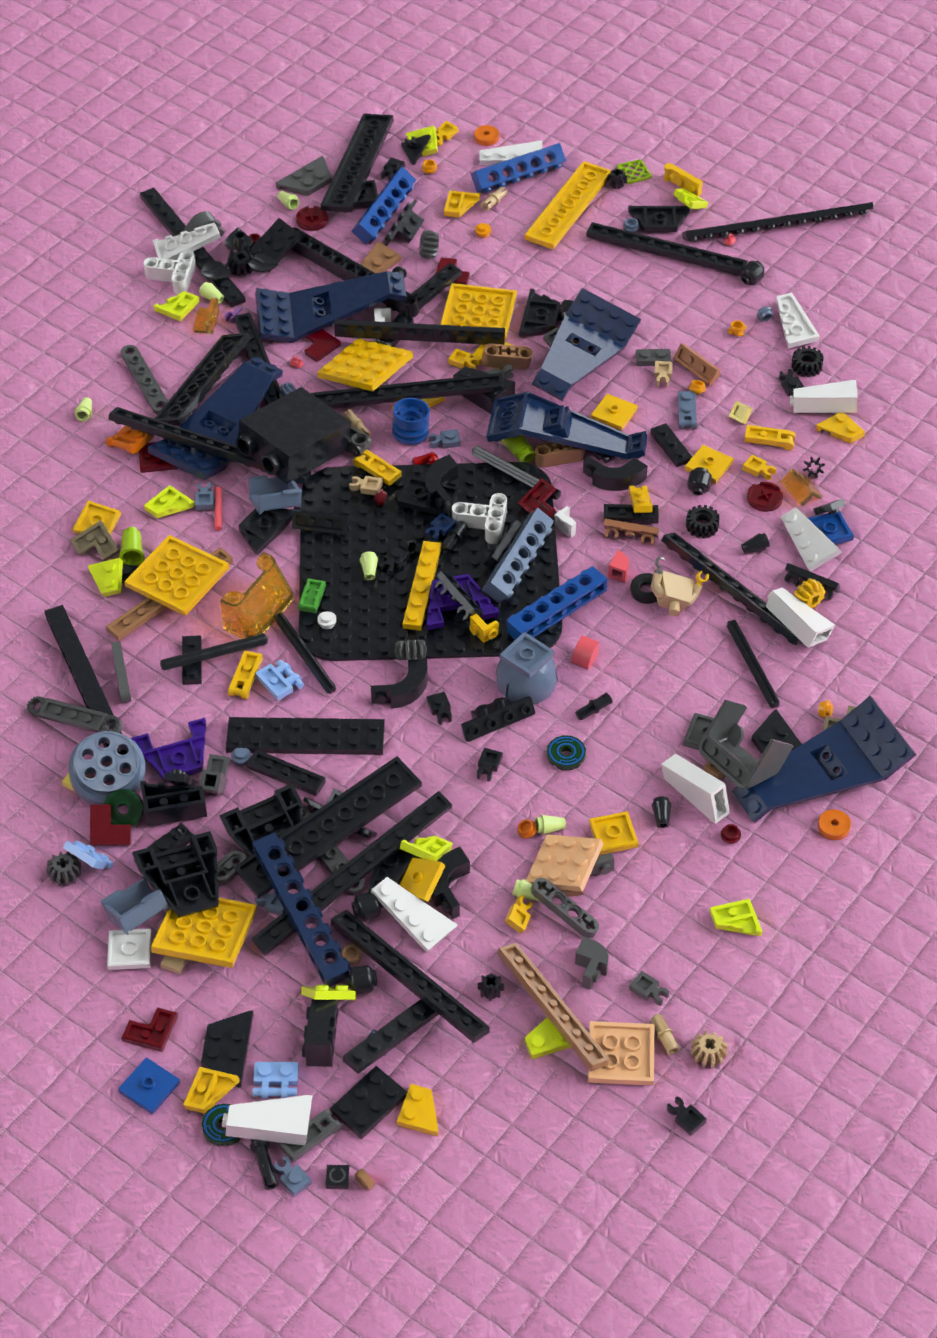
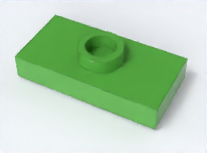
[298,578,326,613]

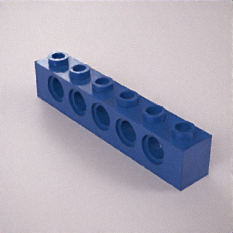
[470,143,566,193]
[351,167,416,244]
[506,566,607,640]

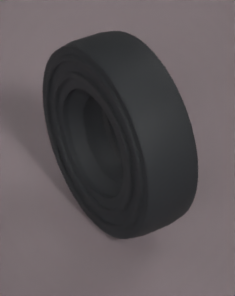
[630,573,657,604]

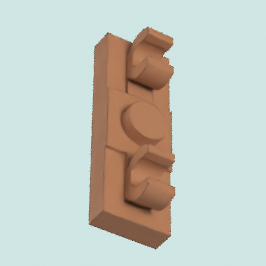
[673,343,721,385]
[604,519,660,546]

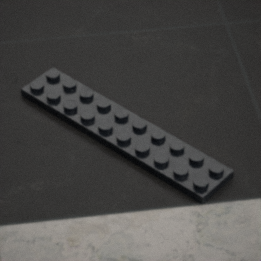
[320,113,394,213]
[234,756,422,899]

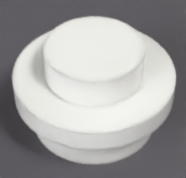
[318,611,336,629]

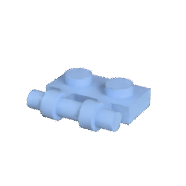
[255,660,304,701]
[63,840,114,870]
[253,1062,299,1099]

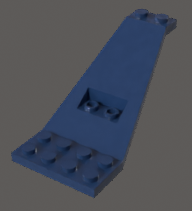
[255,271,406,343]
[532,288,641,401]
[148,357,283,480]
[486,392,647,459]
[732,696,917,823]

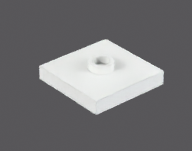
[107,929,152,970]

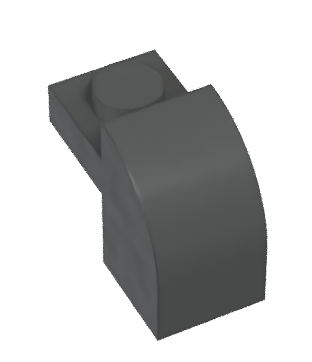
[184,211,225,236]
[199,754,230,795]
[575,937,609,989]

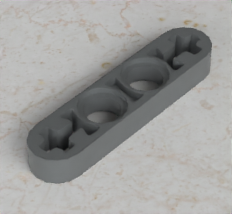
[111,641,131,703]
[531,878,599,938]

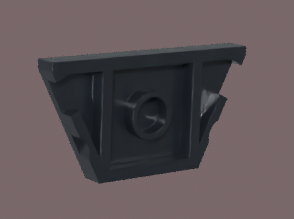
[628,206,691,233]
[519,288,561,337]
[238,506,300,556]
[751,709,802,754]
[201,1010,254,1088]

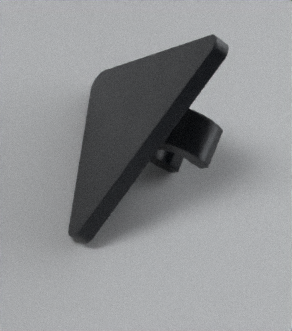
[401,134,431,165]

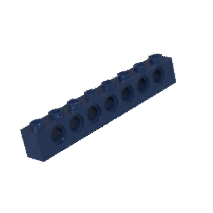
[252,832,351,987]

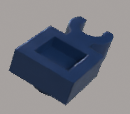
[425,513,456,542]

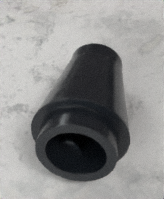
[741,533,770,554]
[651,796,671,828]

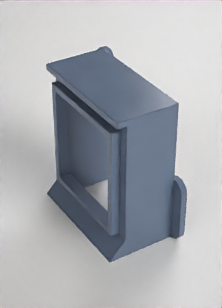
[249,475,302,515]
[101,878,170,935]

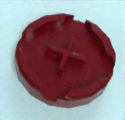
[296,206,328,231]
[747,481,783,512]

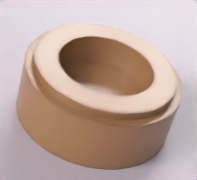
[341,944,362,966]
[354,1168,375,1191]

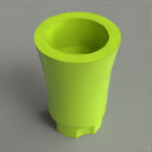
[500,435,535,463]
[119,527,145,566]

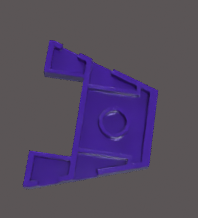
[427,574,499,630]
[131,718,206,782]

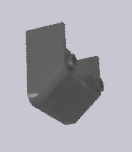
[699,700,794,789]

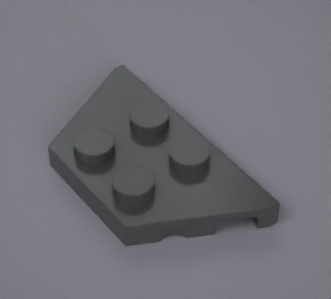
[276,156,332,196]

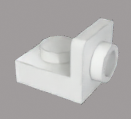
[374,308,391,322]
[555,506,576,538]

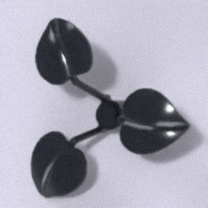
[200,227,278,280]

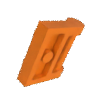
[106,425,153,454]

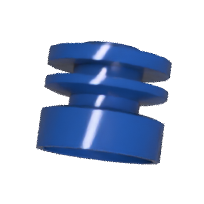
[392,398,430,445]

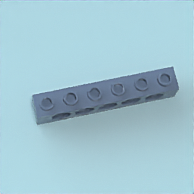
[482,507,554,603]

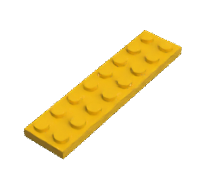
[525,161,612,250]

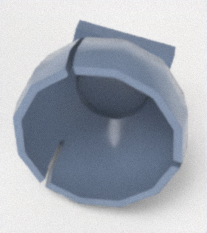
[496,632,558,704]

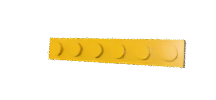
[403,541,442,631]

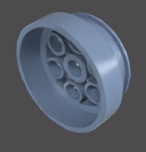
[69,731,146,806]

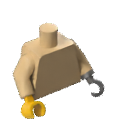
[651,556,709,616]

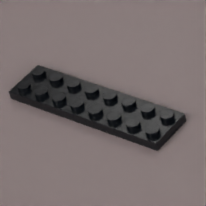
[154,333,251,426]
[226,717,385,755]

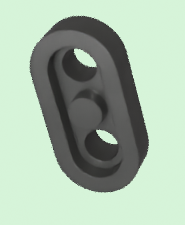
[217,850,246,885]

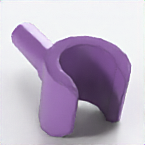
[225,306,242,323]

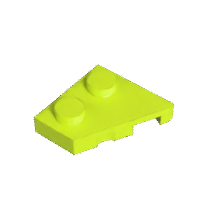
[301,985,356,1000]

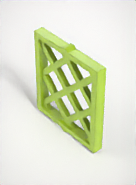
[617,159,652,184]

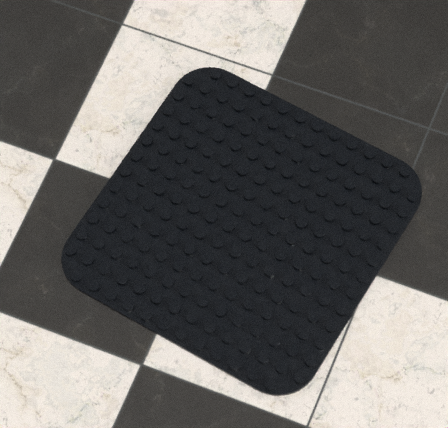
[299,462,562,661]

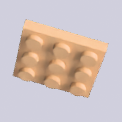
[526,834,603,892]
[588,1021,654,1086]

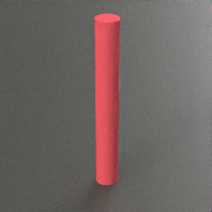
[215,487,222,531]

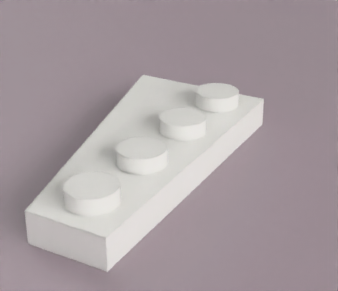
[479,140,542,165]
[152,223,221,260]
[776,293,820,349]
[780,507,842,572]
[371,877,458,953]

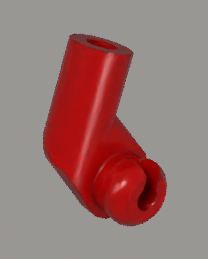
[412,452,438,465]

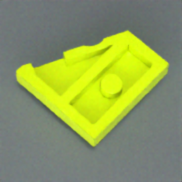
[405,125,438,157]
[673,189,709,210]
[153,291,199,321]
[144,485,195,519]
[88,558,123,597]
[400,836,453,861]
[709,899,762,936]
[525,1017,571,1059]

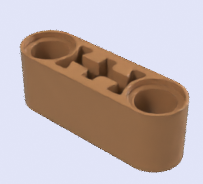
[481,344,533,369]
[534,442,585,468]

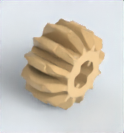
[691,1030,728,1069]

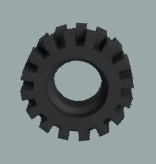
[791,346,824,377]
[686,505,720,539]

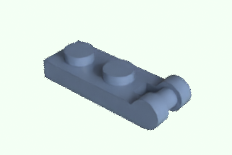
[678,391,697,429]

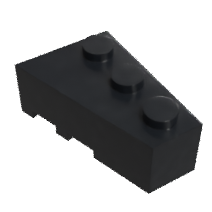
[453,366,515,414]
[140,781,207,827]
[302,999,338,1067]

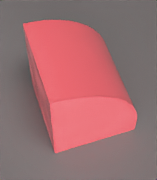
[608,550,629,583]
[571,635,599,669]

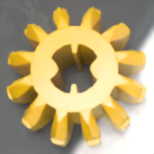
[794,578,826,609]

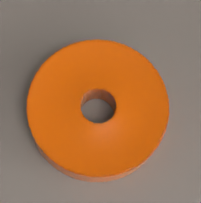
[474,125,499,146]
[818,809,851,840]

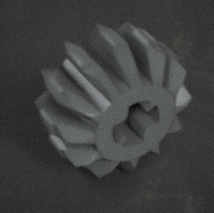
[419,230,439,259]
[394,640,427,660]
[46,851,82,886]

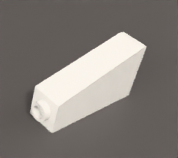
[790,380,858,413]
[766,587,835,648]
[661,754,730,824]
[222,1095,312,1146]

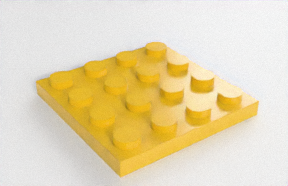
[440,283,517,341]
[317,339,413,391]
[124,535,230,616]
[151,898,257,968]

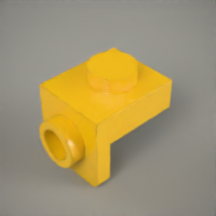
[469,614,499,643]

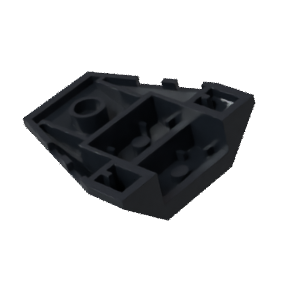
[219,783,304,856]
[132,831,219,918]

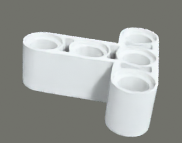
[143,250,196,294]
[452,493,507,544]

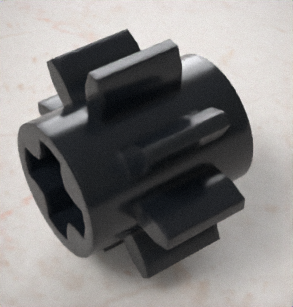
[607,169,627,189]
[803,456,825,478]
[478,973,504,1001]

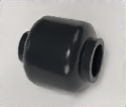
[740,260,765,285]
[687,467,712,495]
[351,891,384,921]
[346,965,377,994]

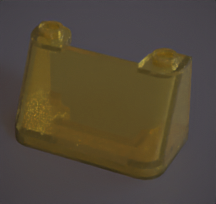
[220,552,293,639]

